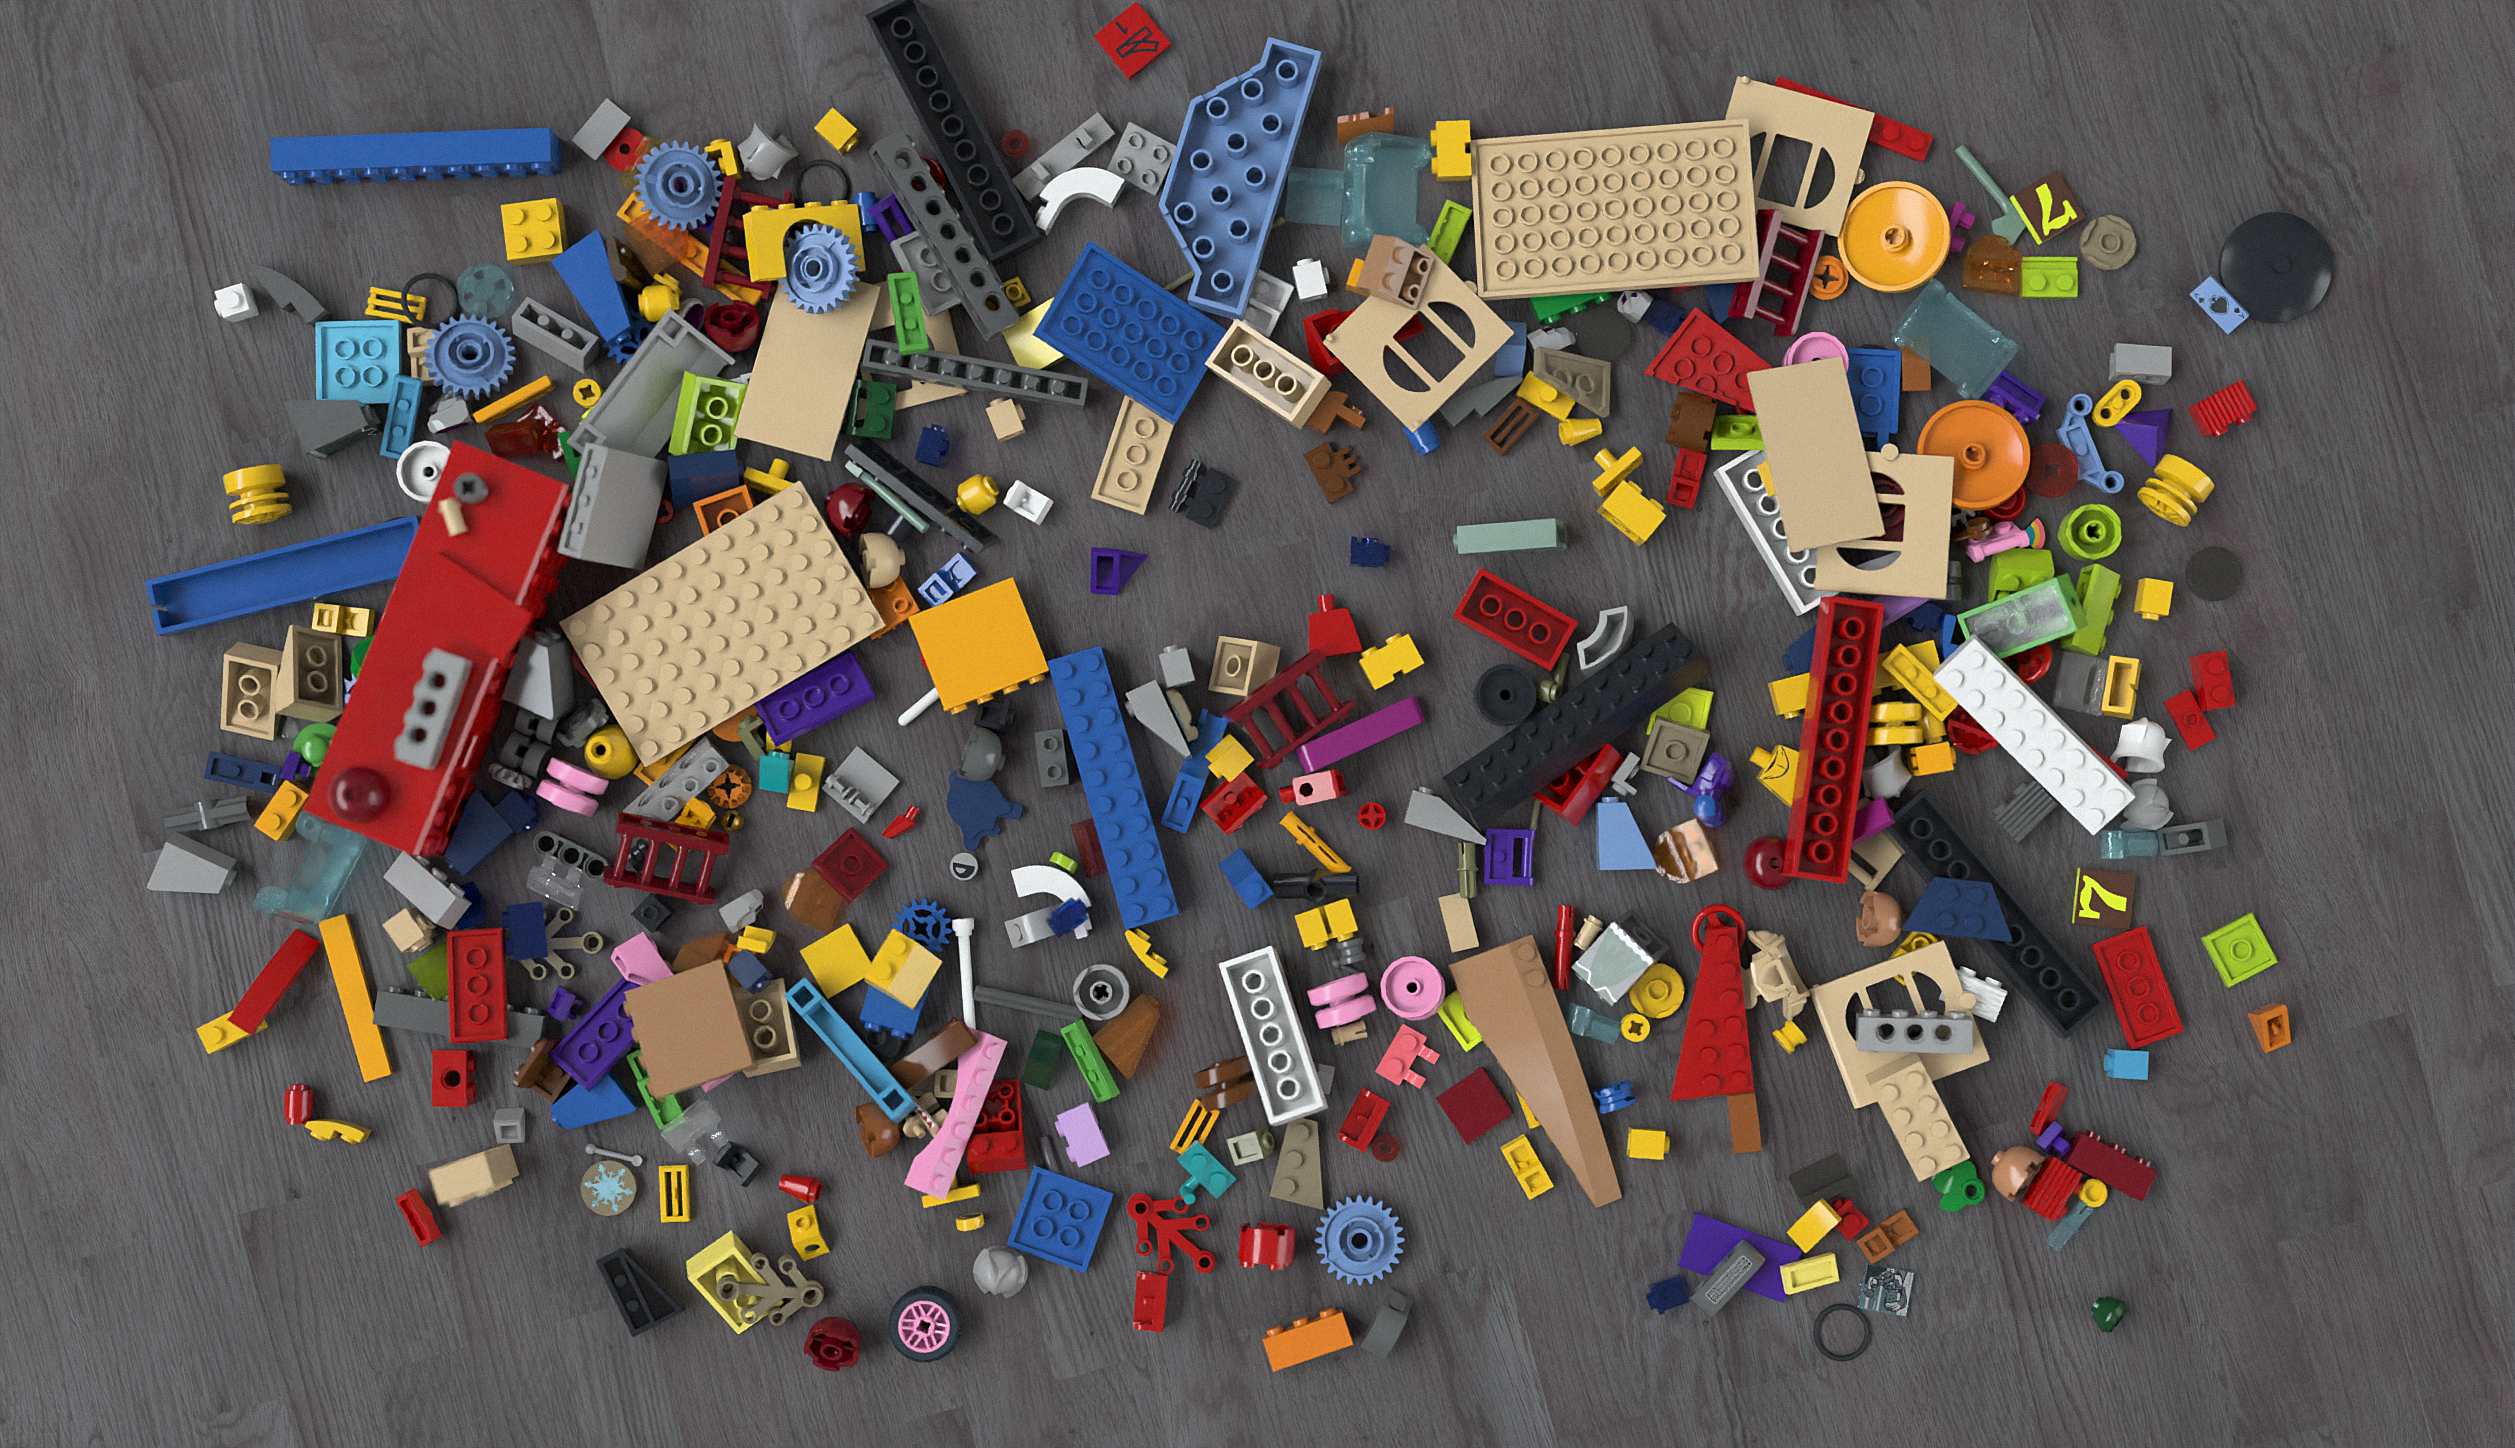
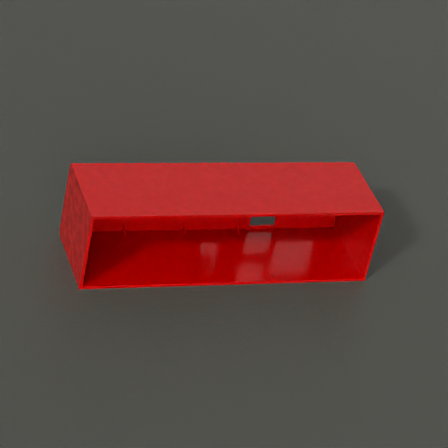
[303,440,574,856]

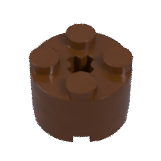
[1665,391,1717,453]

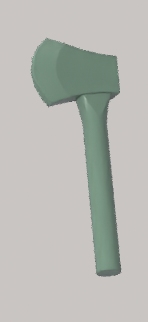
[1955,144,2026,246]
[845,460,930,533]

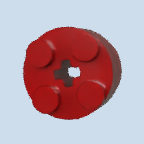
[1238,1222,1296,1270]

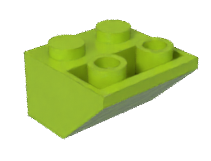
[1988,548,2055,603]

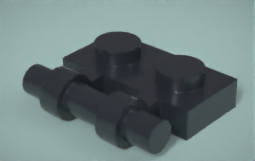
[1168,459,1235,530]

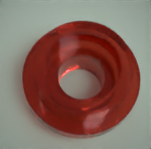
[1001,130,1029,158]
[1372,1134,1399,1162]

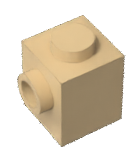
[986,397,1026,443]

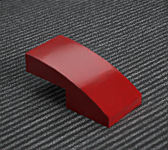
[1666,448,1707,509]

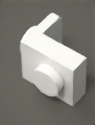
[1003,480,1053,526]

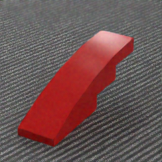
[227,928,321,1036]

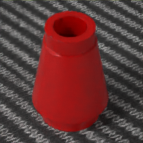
[779,1174,823,1204]

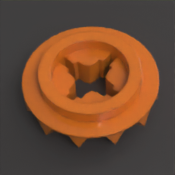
[1808,256,1848,300]
[706,764,752,808]

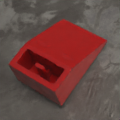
[967,1079,1027,1174]

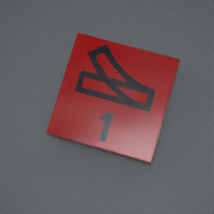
[1094,2,1171,80]

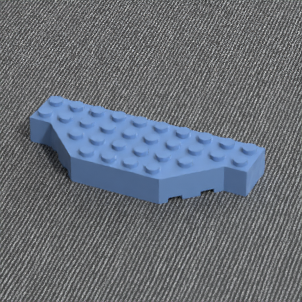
[1159,37,1322,322]

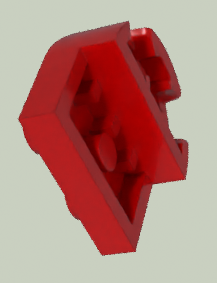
[1946,704,1999,755]

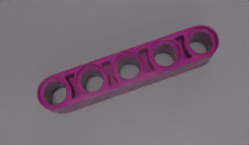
[1295,695,1426,775]

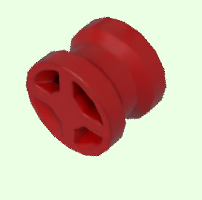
[1358,802,1386,830]

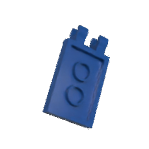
[1845,348,1901,452]

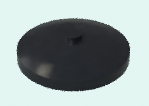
[2218,212,2332,324]

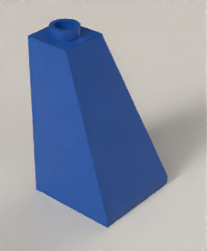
[551,229,636,347]

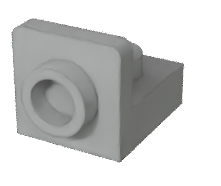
[1610,752,1640,797]

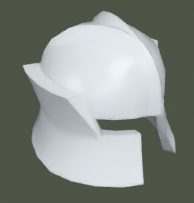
[2110,717,2171,773]

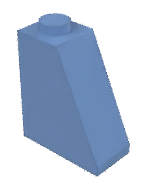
[1595,797,1656,870]

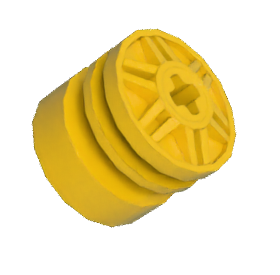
[2137,454,2214,527]
[223,464,293,525]

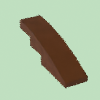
[887,1019,978,1090]

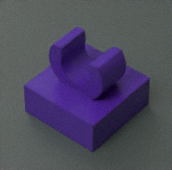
[280,749,312,781]
[546,985,584,1021]
[2036,1121,2071,1156]

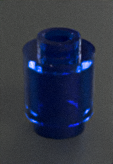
[1046,897,1089,938]

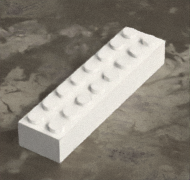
[1933,633,2135,835]

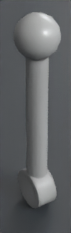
[585,1144,643,1166]

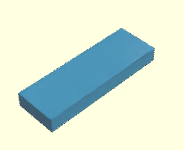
[380,373,424,459]

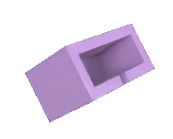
[1055,1101,1111,1167]

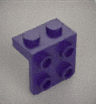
[1980,367,2047,427]

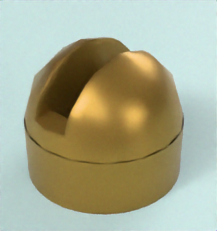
[721,810,744,832]

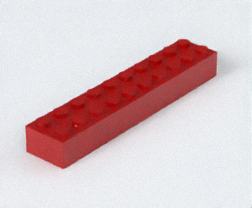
[1782,596,1885,884]

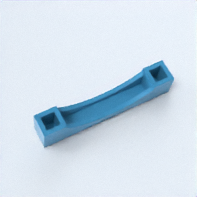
[784,977,918,1124]

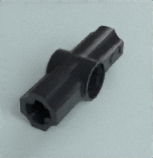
[1273,868,1360,903]

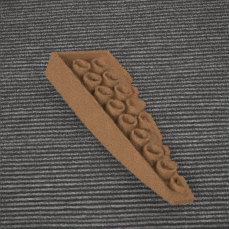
[1448,935,1622,1208]

